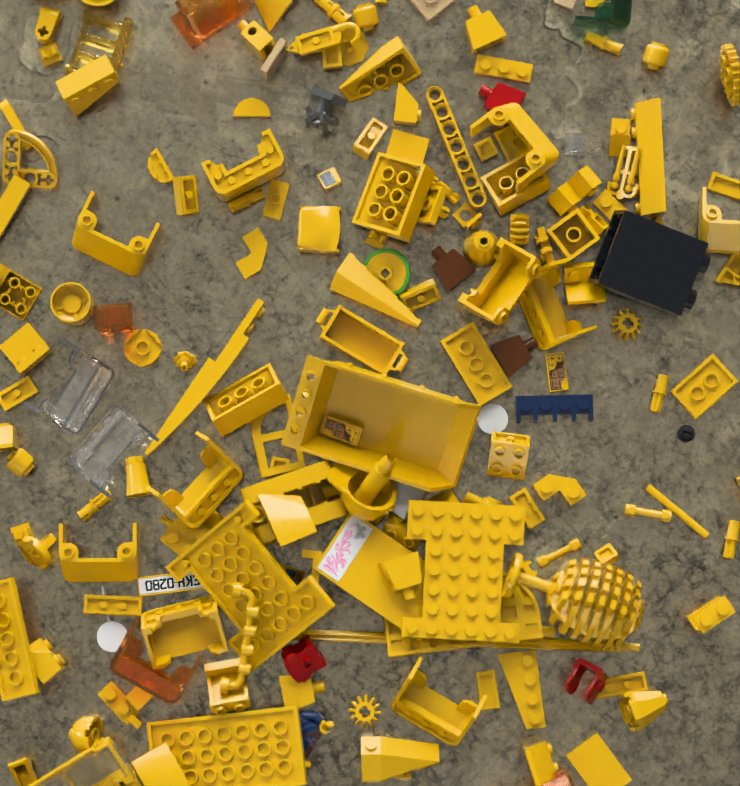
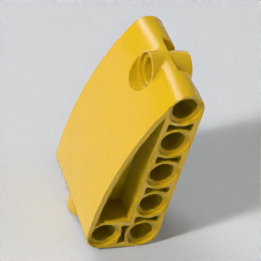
[240,460,348,544]

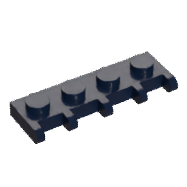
[516,394,593,423]

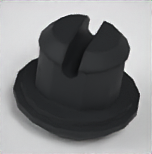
[678,425,695,442]

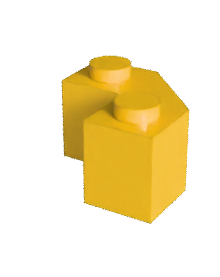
[547,165,602,216]
[531,474,587,507]

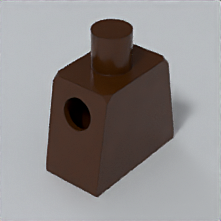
[431,245,476,294]
[489,335,538,378]

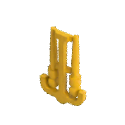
[607,145,640,200]

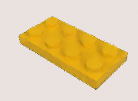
[440,322,513,406]

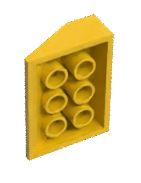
[352,152,436,243]

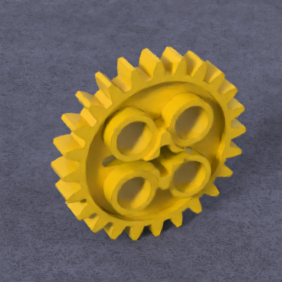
[720,43,740,106]

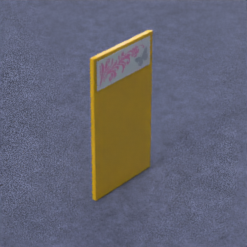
[313,513,425,641]

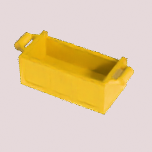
[316,304,409,376]

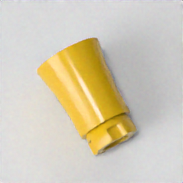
[125,456,152,498]

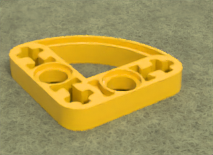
[2,129,59,189]

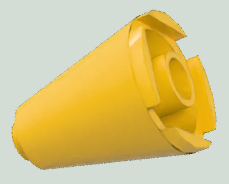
[463,229,499,267]

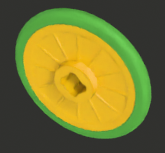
[363,248,411,296]

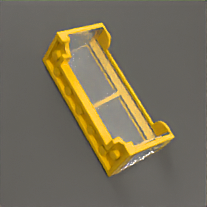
[28,736,134,786]

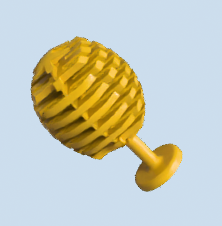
[502,552,645,648]

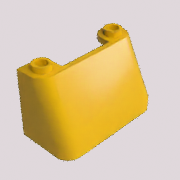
[458,237,541,325]
[141,595,229,670]

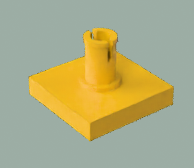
[417,185,450,225]

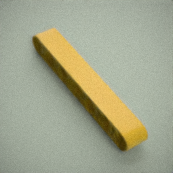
[426,86,487,210]

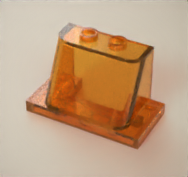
[170,0,254,49]

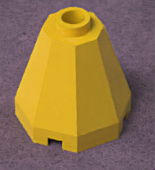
[618,691,668,732]

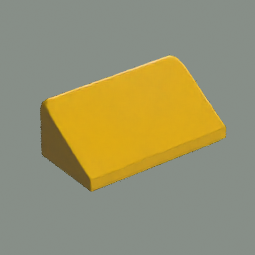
[172,175,200,215]
[399,279,442,312]

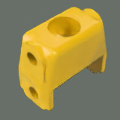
[297,206,342,255]

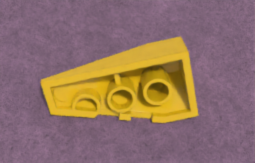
[339,36,422,102]
[361,737,439,783]

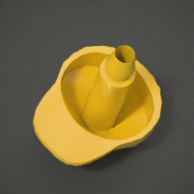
[327,453,397,521]

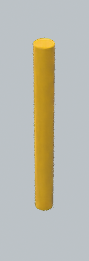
[645,484,709,539]

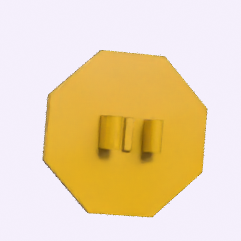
[341,29,369,67]

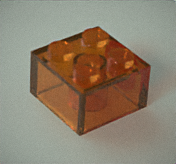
[93,302,137,336]

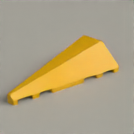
[329,253,422,328]

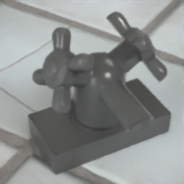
[304,86,348,131]

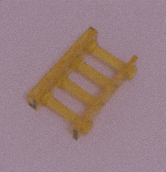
[64,6,134,94]

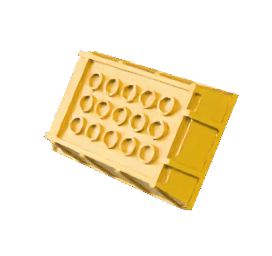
[281,355,482,492]

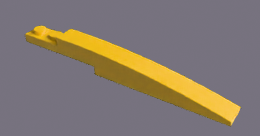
[145,298,266,456]

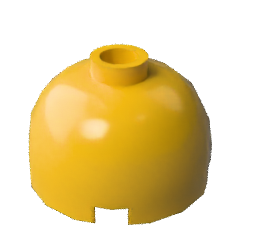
[69,716,104,755]

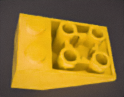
[0,263,43,321]

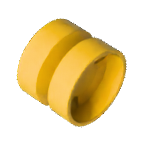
[50,282,95,326]

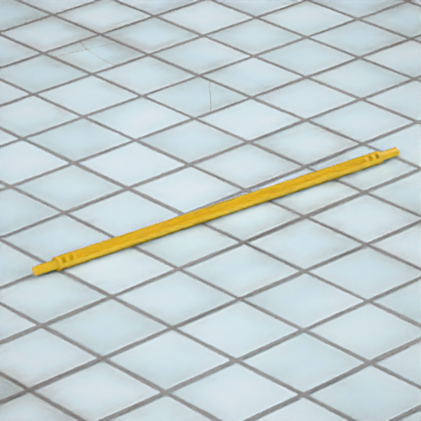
[292,629,640,652]

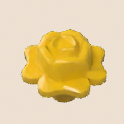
[173,351,197,371]

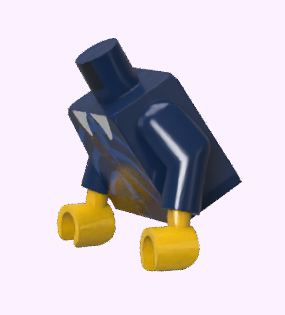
[299,711,334,768]

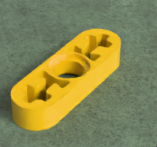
[0,99,32,151]

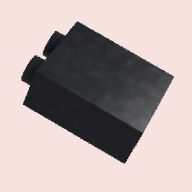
[588,210,711,316]

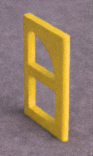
[249,394,306,479]

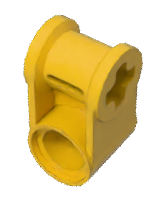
[35,6,62,45]

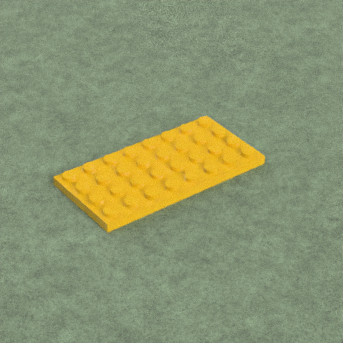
[146,705,308,786]

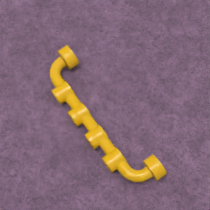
[220,582,259,693]

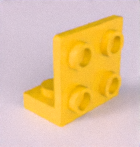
[564,261,606,305]
[0,323,53,376]
[487,431,530,480]

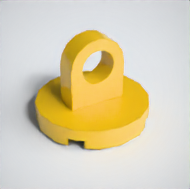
[19,533,57,570]

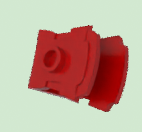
[281,635,327,683]
[564,658,608,705]

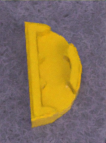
[233,98,271,118]
[147,148,173,184]

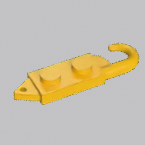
[286,22,361,57]

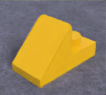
[608,118,631,158]
[8,757,38,786]

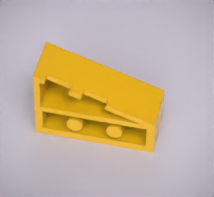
[55,54,120,117]

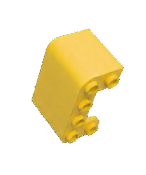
[201,128,286,202]

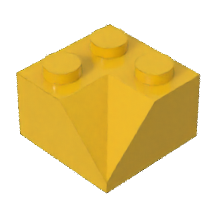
[30,638,67,684]

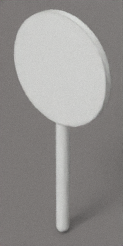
[477,404,508,434]
[97,585,128,652]

